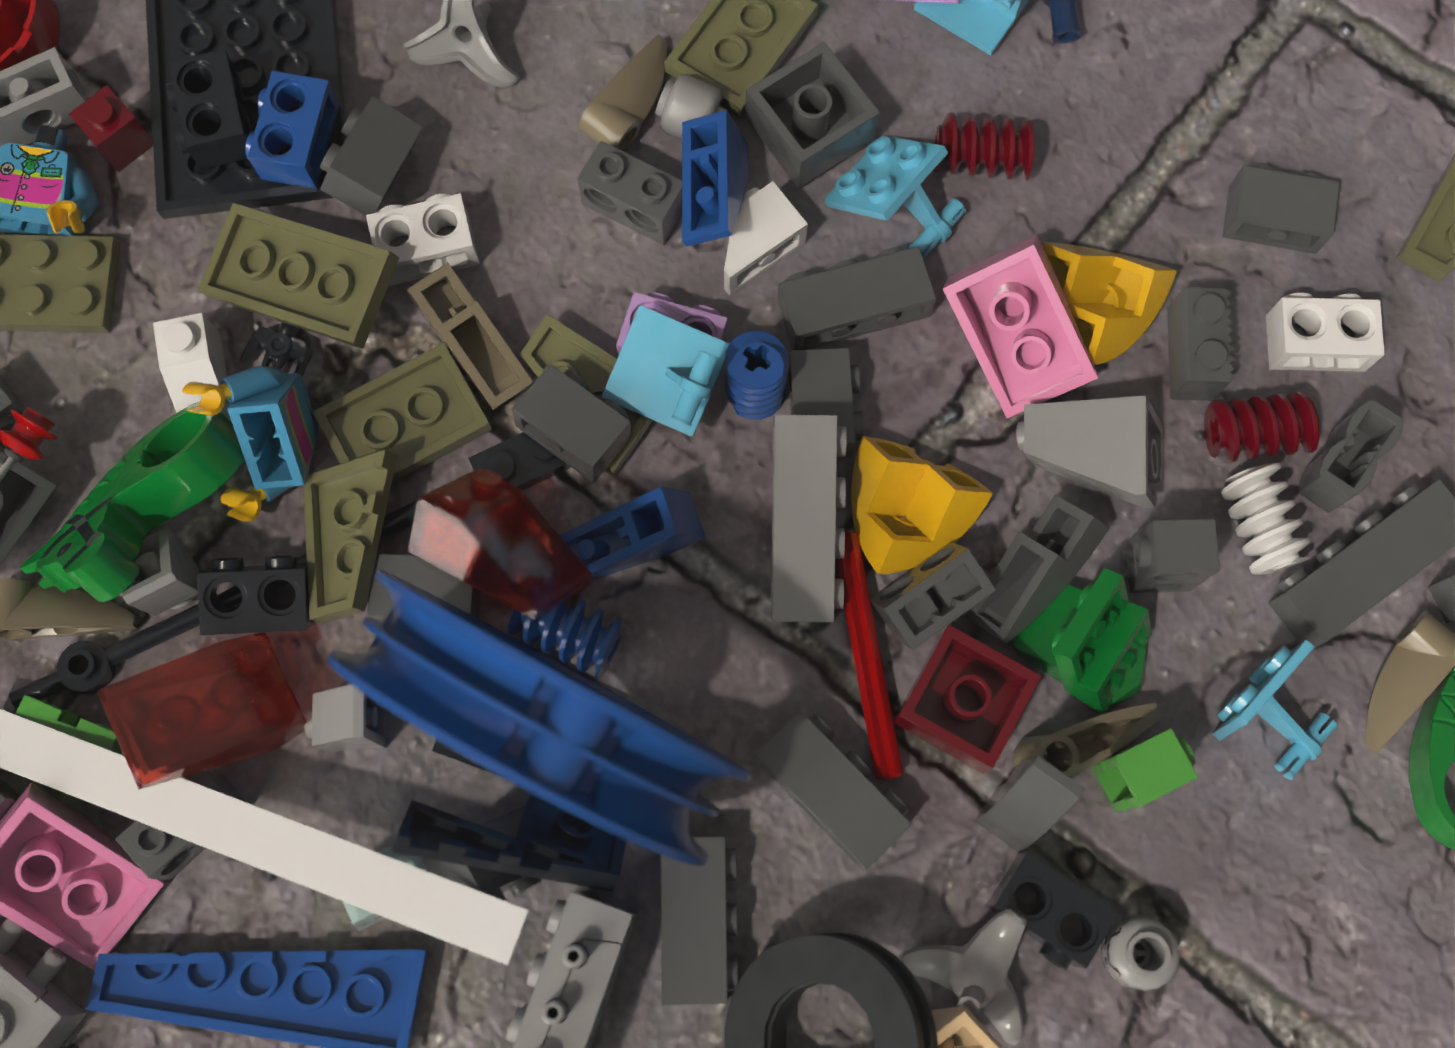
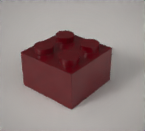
[893,624,1042,774]

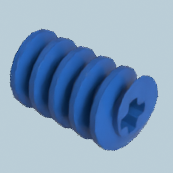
[725,331,789,420]
[507,580,622,680]

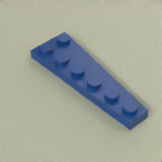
[85,949,429,1048]

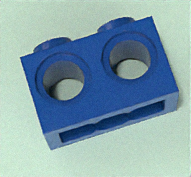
[246,71,340,189]

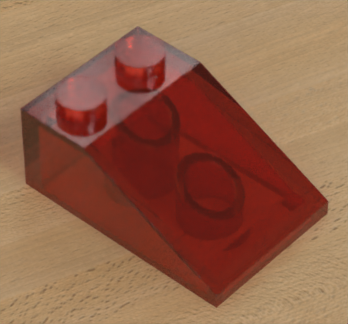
[407,468,592,620]
[97,632,307,790]

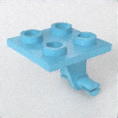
[914,0,1030,56]
[823,135,966,260]
[602,305,730,437]
[1212,640,1338,780]

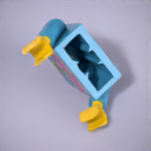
[0,125,100,236]
[182,366,318,522]

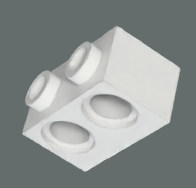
[366,193,480,286]
[1266,293,1385,372]

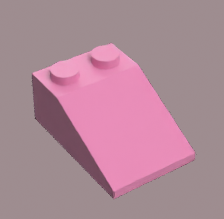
[943,234,1098,418]
[0,782,164,971]

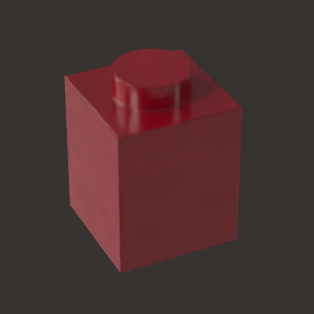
[69,85,153,173]

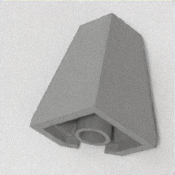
[1016,395,1163,508]

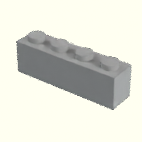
[771,415,847,622]

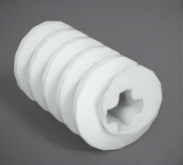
[1221,463,1311,575]

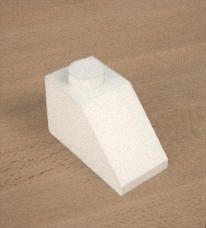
[724,181,808,296]
[153,313,232,422]

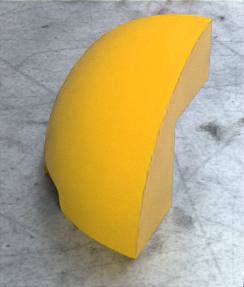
[1042,242,1177,365]
[851,436,993,574]

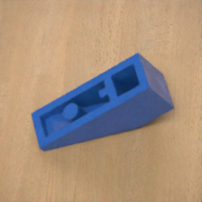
[682,110,749,247]
[539,486,706,592]

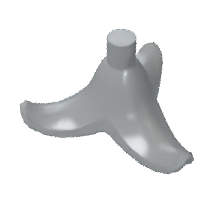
[403,0,520,88]
[899,909,1027,1045]

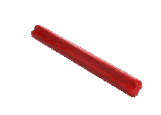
[835,531,903,781]

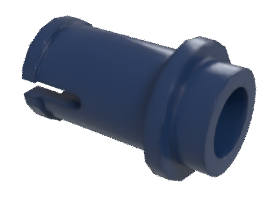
[1044,0,1083,44]

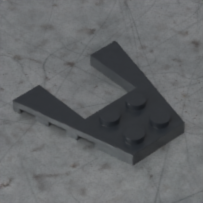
[391,739,627,891]

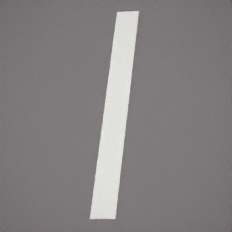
[0,709,529,965]

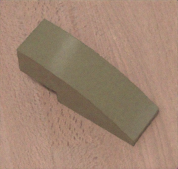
[407,262,534,410]

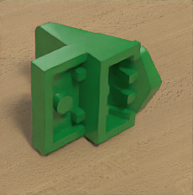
[1013,568,1152,715]

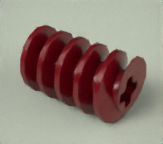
[932,112,1035,181]
[1204,392,1319,462]

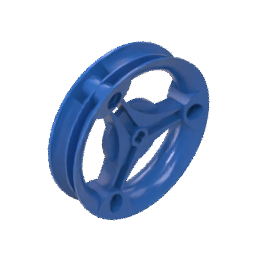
[327,569,753,866]

